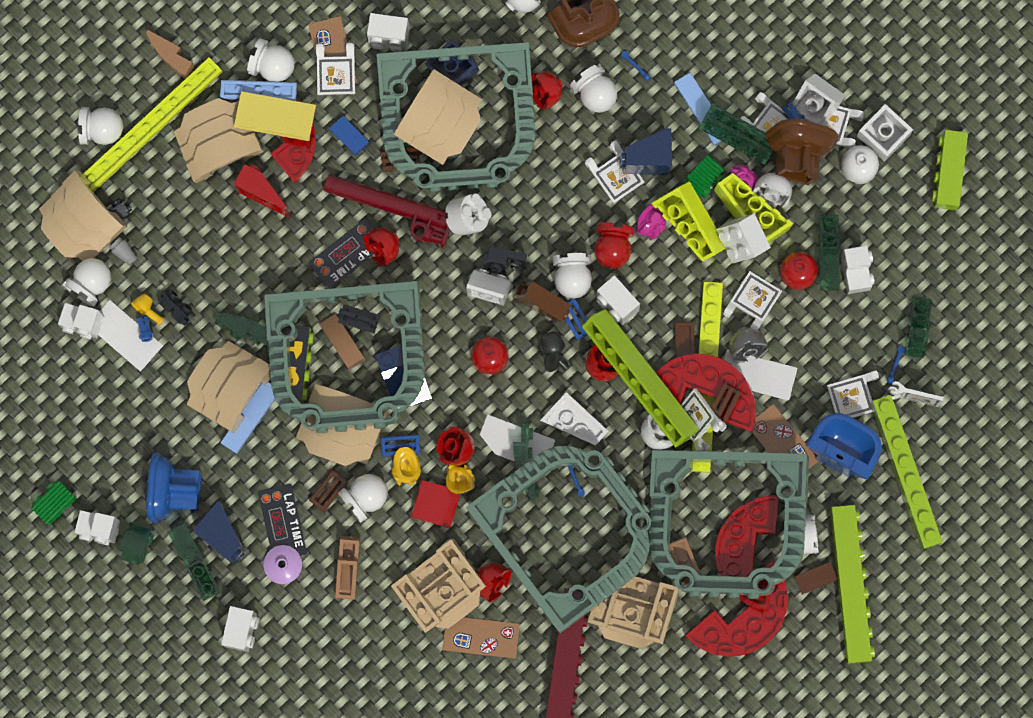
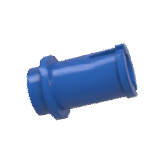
[782,102,805,120]
[137,316,154,342]

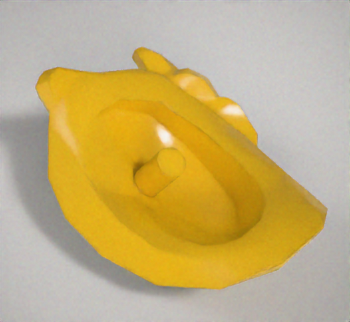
[391,447,421,486]
[446,465,475,494]

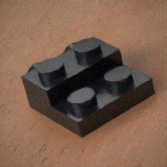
[483,246,528,274]

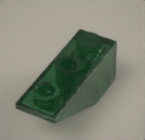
[905,297,932,358]

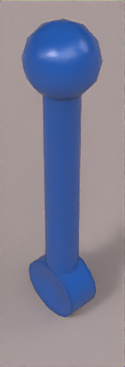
[621,51,651,81]
[887,346,905,383]
[567,465,585,497]

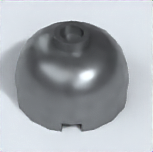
[729,327,768,363]

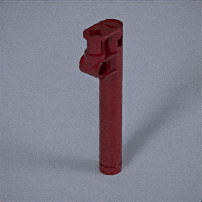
[324,174,451,249]

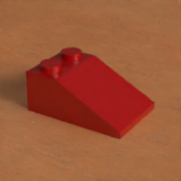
[234,164,290,218]

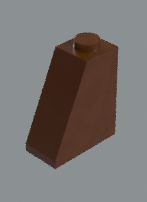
[512,281,570,322]

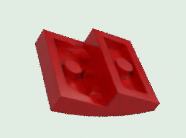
[410,480,460,528]

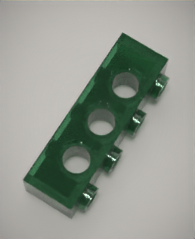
[699,103,773,165]

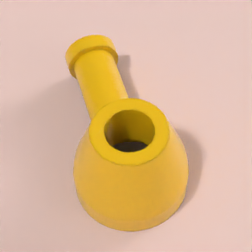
[131,294,165,326]

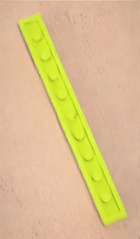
[83,58,223,192]
[691,282,723,473]

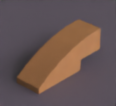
[146,30,195,79]
[319,314,365,370]
[335,536,361,599]

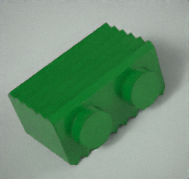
[682,155,725,199]
[31,480,77,526]

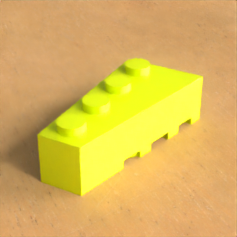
[714,173,793,243]
[651,181,725,262]

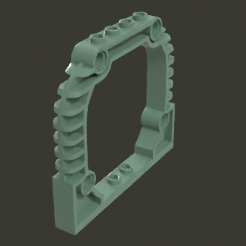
[377,42,535,192]
[264,281,425,434]
[466,446,651,634]
[649,450,809,599]

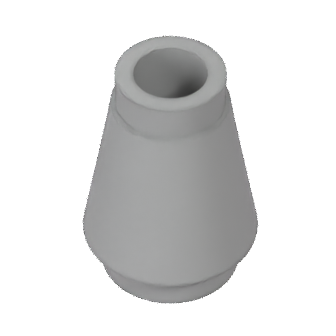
[109,237,137,266]

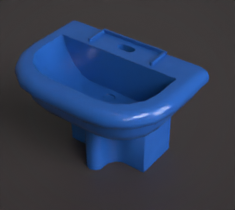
[806,413,882,480]
[146,452,202,524]

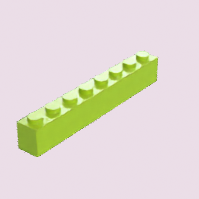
[582,309,700,448]
[870,395,943,550]
[830,505,875,664]

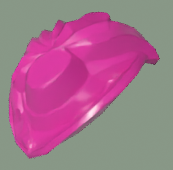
[729,164,758,194]
[636,204,667,241]

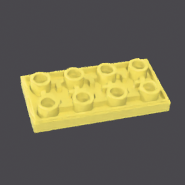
[234,91,316,141]

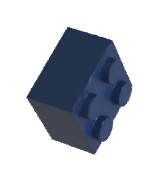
[424,38,479,86]

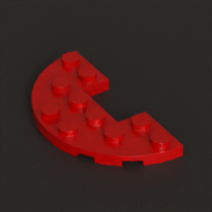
[226,98,316,184]
[656,354,756,432]
[715,496,779,610]
[685,560,788,657]

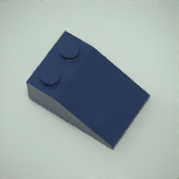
[375,345,432,407]

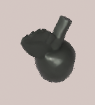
[540,331,569,372]

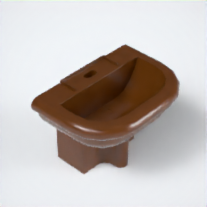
[547,0,620,47]
[765,119,839,185]

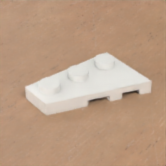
[540,392,609,445]

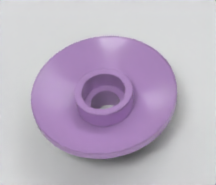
[263,545,302,584]

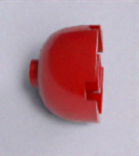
[531,71,563,110]
[363,228,399,267]
[779,251,818,291]
[471,336,509,375]
[585,344,619,382]
[436,427,475,466]
[476,562,512,602]

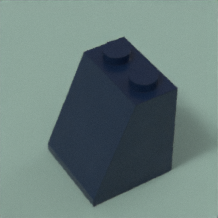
[619,128,672,175]
[193,501,245,564]

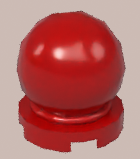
[594,222,634,269]

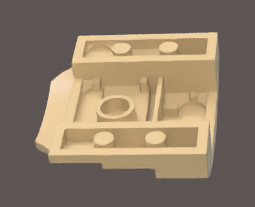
[394,70,483,165]
[174,98,264,183]
[39,170,127,261]
[187,341,271,434]
[295,384,388,466]
[391,539,486,633]
[588,566,680,649]

